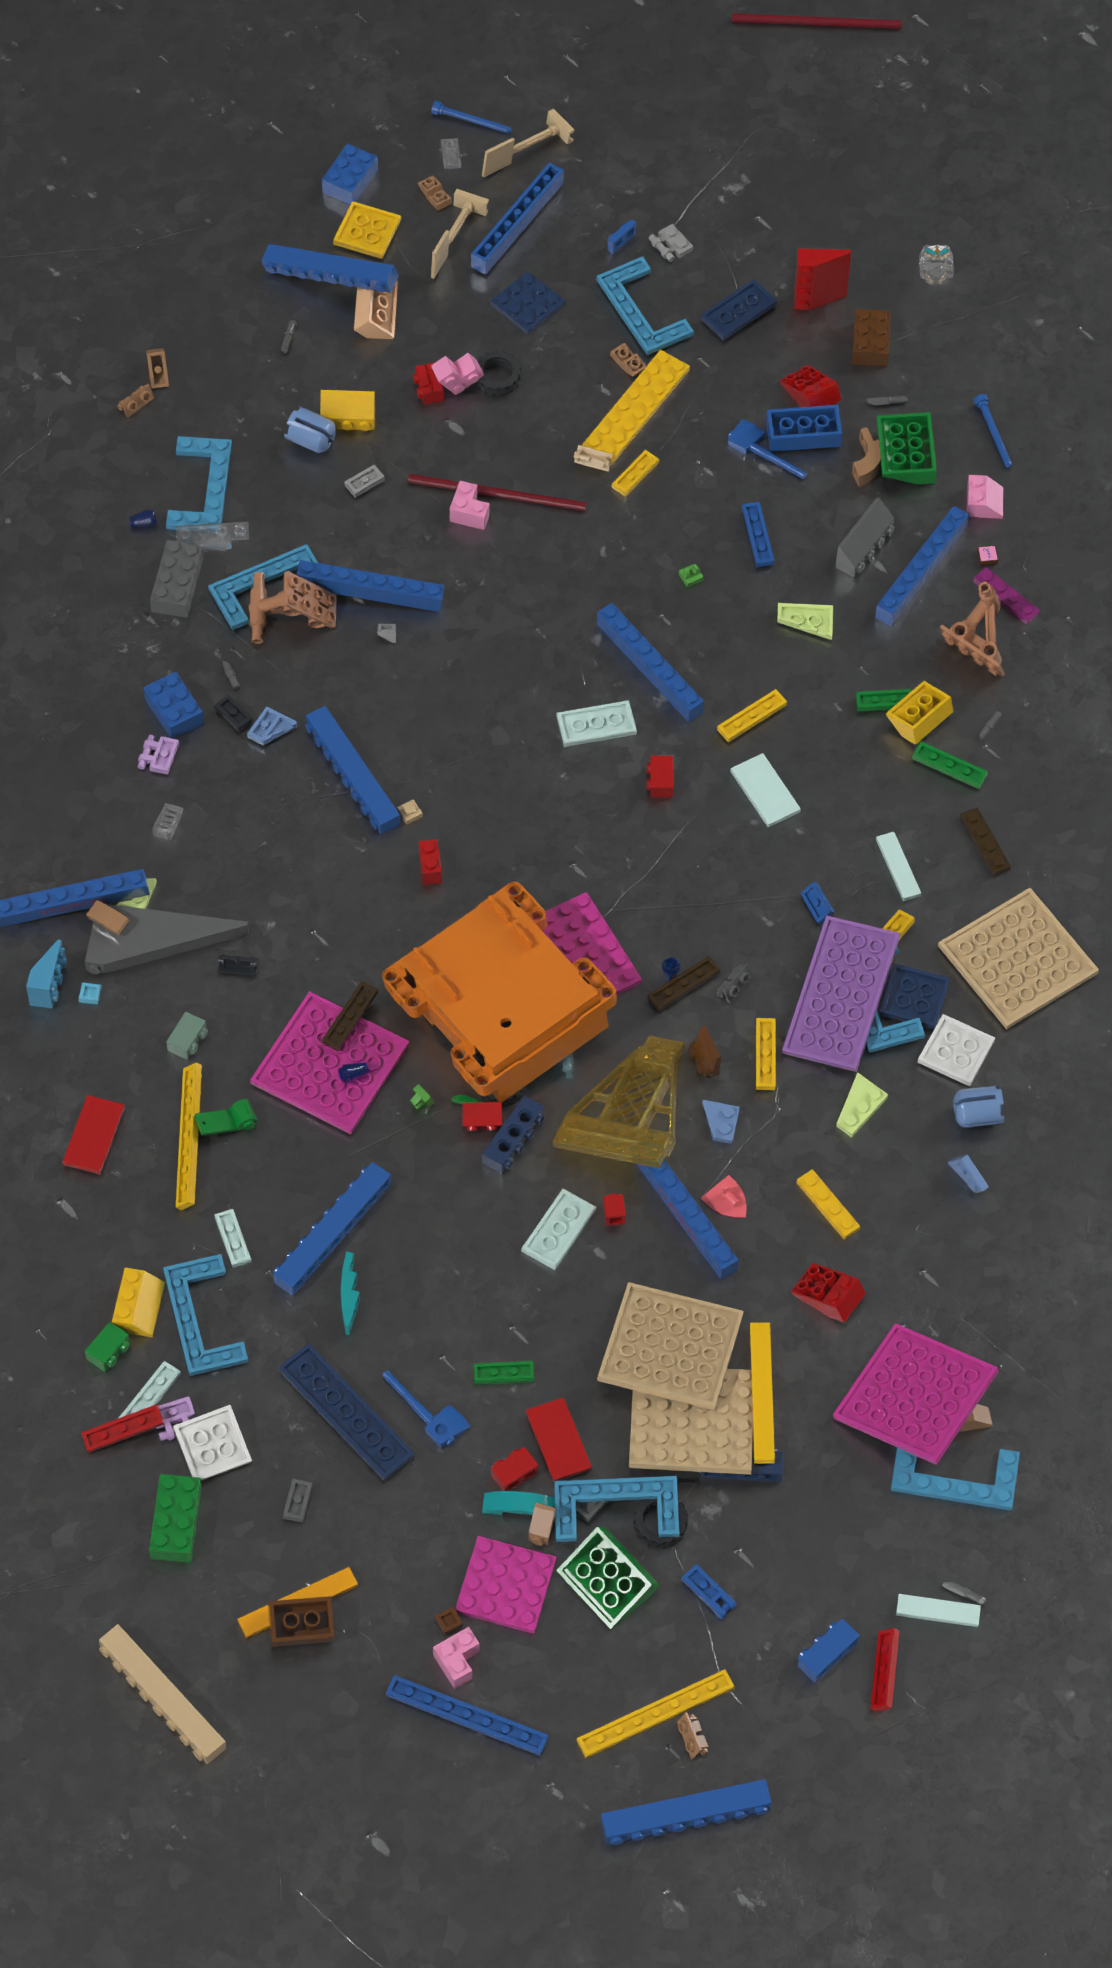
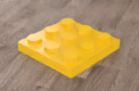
[333,201,401,259]

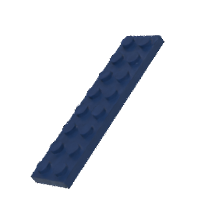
[278,1343,415,1481]

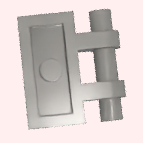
[649,224,693,262]

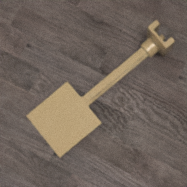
[482,109,575,177]
[431,189,489,279]

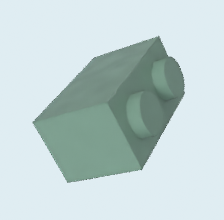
[166,1011,208,1060]

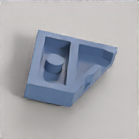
[247,706,297,745]
[702,1100,740,1144]
[948,1155,989,1193]

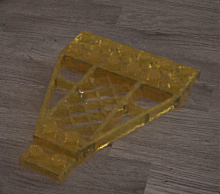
[552,1036,685,1168]

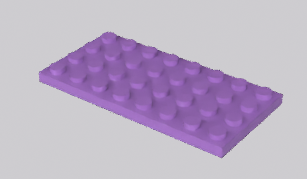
[782,915,900,1072]

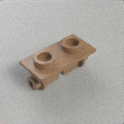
[117,384,154,418]
[677,1713,709,1760]

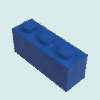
[798,1619,860,1683]

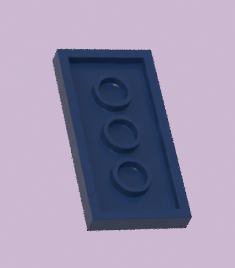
[700,279,777,341]

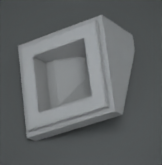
[377,624,396,643]

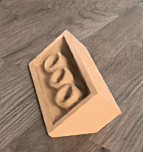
[354,281,398,339]

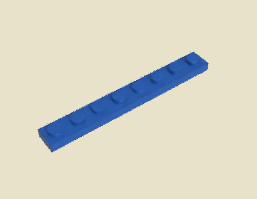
[386,1675,548,1756]

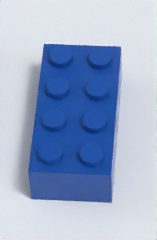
[766,405,842,452]

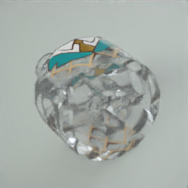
[918,245,954,285]

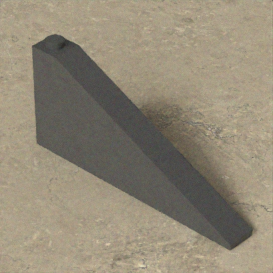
[85,904,249,974]

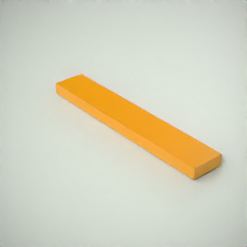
[237,1567,358,1639]

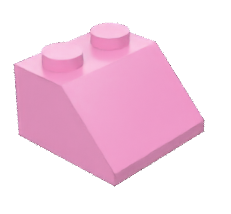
[967,475,1003,519]

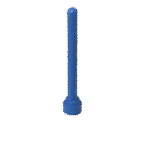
[431,100,511,133]
[973,394,1012,468]

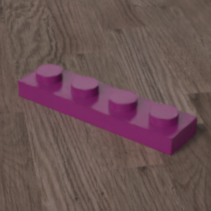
[973,567,1040,625]

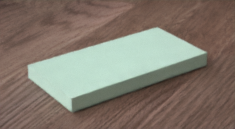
[556,700,637,747]
[730,753,801,828]
[521,1189,596,1270]

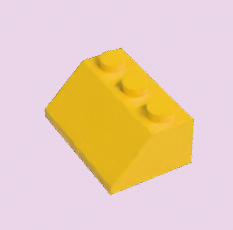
[320,390,375,431]
[886,681,953,745]
[112,1268,165,1337]

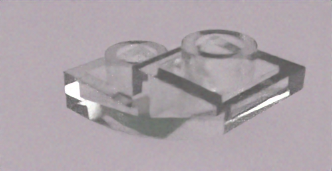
[441,138,461,169]

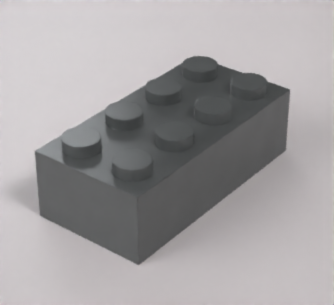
[150,540,204,618]

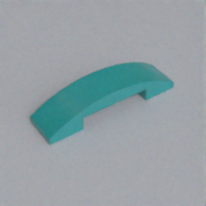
[482,1491,556,1520]

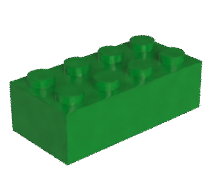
[149,1474,202,1563]

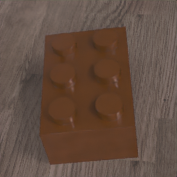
[852,309,891,366]
[268,1596,335,1647]

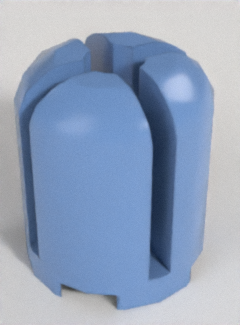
[284,406,336,453]
[953,1085,1005,1128]

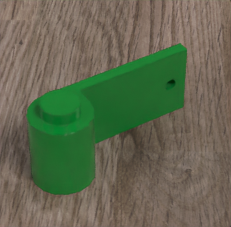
[194,1099,257,1135]

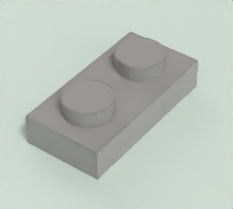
[345,465,385,498]

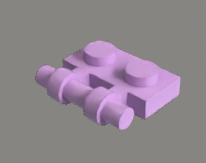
[138,735,179,775]
[156,1396,195,1441]

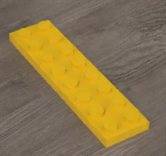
[582,350,690,466]

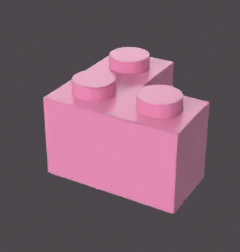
[431,353,484,395]
[450,481,490,530]
[433,1627,480,1689]

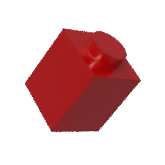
[603,1193,626,1226]

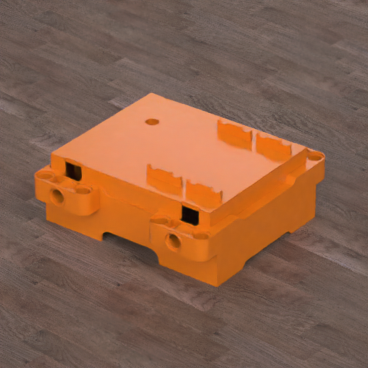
[382,882,617,1102]

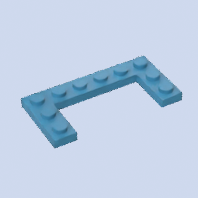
[596,256,694,355]
[166,436,232,532]
[208,544,318,630]
[866,947,925,1053]
[163,1254,248,1376]
[891,1447,1020,1511]
[554,1476,679,1542]

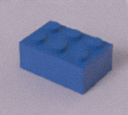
[322,144,378,205]
[143,672,204,739]

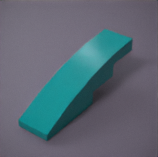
[341,1252,360,1335]

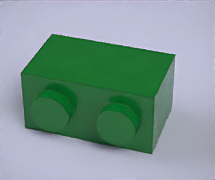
[85,1322,130,1372]

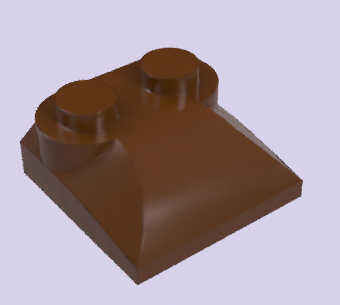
[688,1025,721,1077]

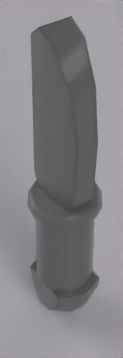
[281,320,297,353]
[866,395,907,406]
[942,1581,986,1605]

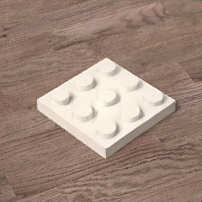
[918,1014,995,1086]
[173,1405,252,1481]

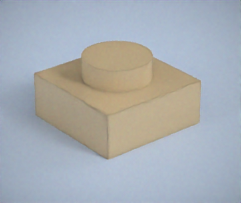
[397,800,423,825]

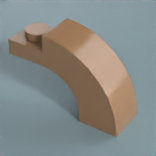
[852,427,881,487]

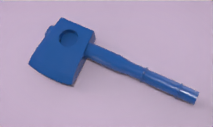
[728,419,807,479]
[382,1370,471,1448]

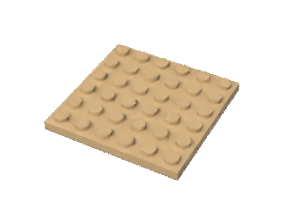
[938,888,1099,1030]
[597,1282,744,1410]
[629,1369,753,1475]

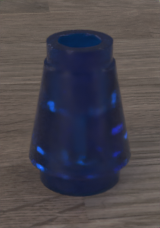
[129,509,157,527]
[662,957,681,981]
[338,1062,369,1083]

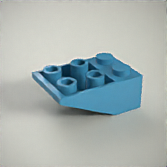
[26,940,67,1009]

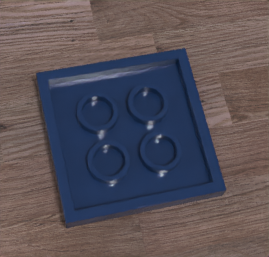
[490,271,565,335]
[880,964,950,1029]

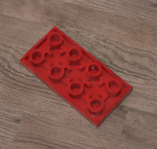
[63,1095,125,1174]
[526,1397,592,1482]

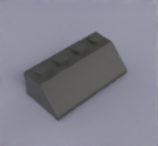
[836,498,895,578]

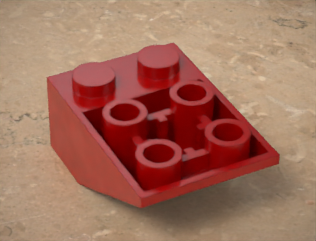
[780,365,842,407]
[791,1263,866,1323]

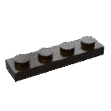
[960,807,1011,877]
[647,956,720,1012]
[322,981,378,1052]

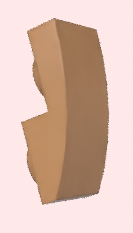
[418,176,452,211]
[609,343,647,377]
[86,900,130,935]

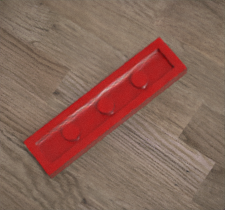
[81,1404,164,1453]
[871,1628,899,1712]

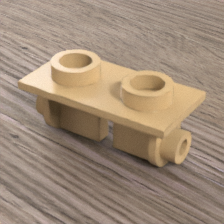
[574,445,613,472]

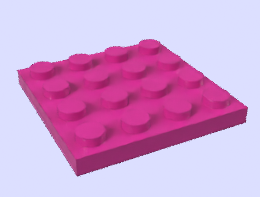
[455,1536,557,1634]

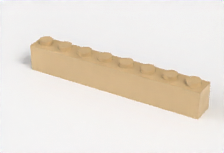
[99,1624,227,1765]

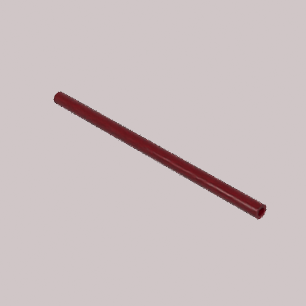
[732,13,902,29]
[408,474,587,511]

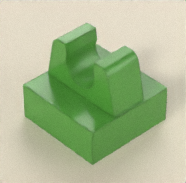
[679,564,704,588]
[410,1084,435,1110]

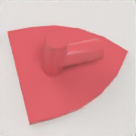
[700,1175,747,1218]

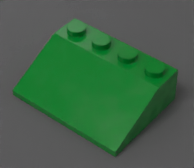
[877,412,937,485]
[556,1526,660,1629]

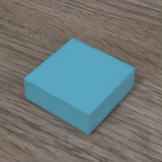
[79,982,101,1005]

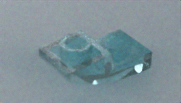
[560,1052,574,1080]

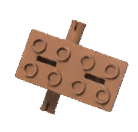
[249,571,336,644]
[940,582,1005,677]

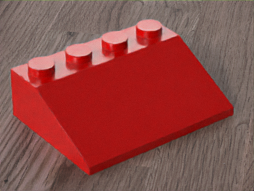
[794,248,851,310]

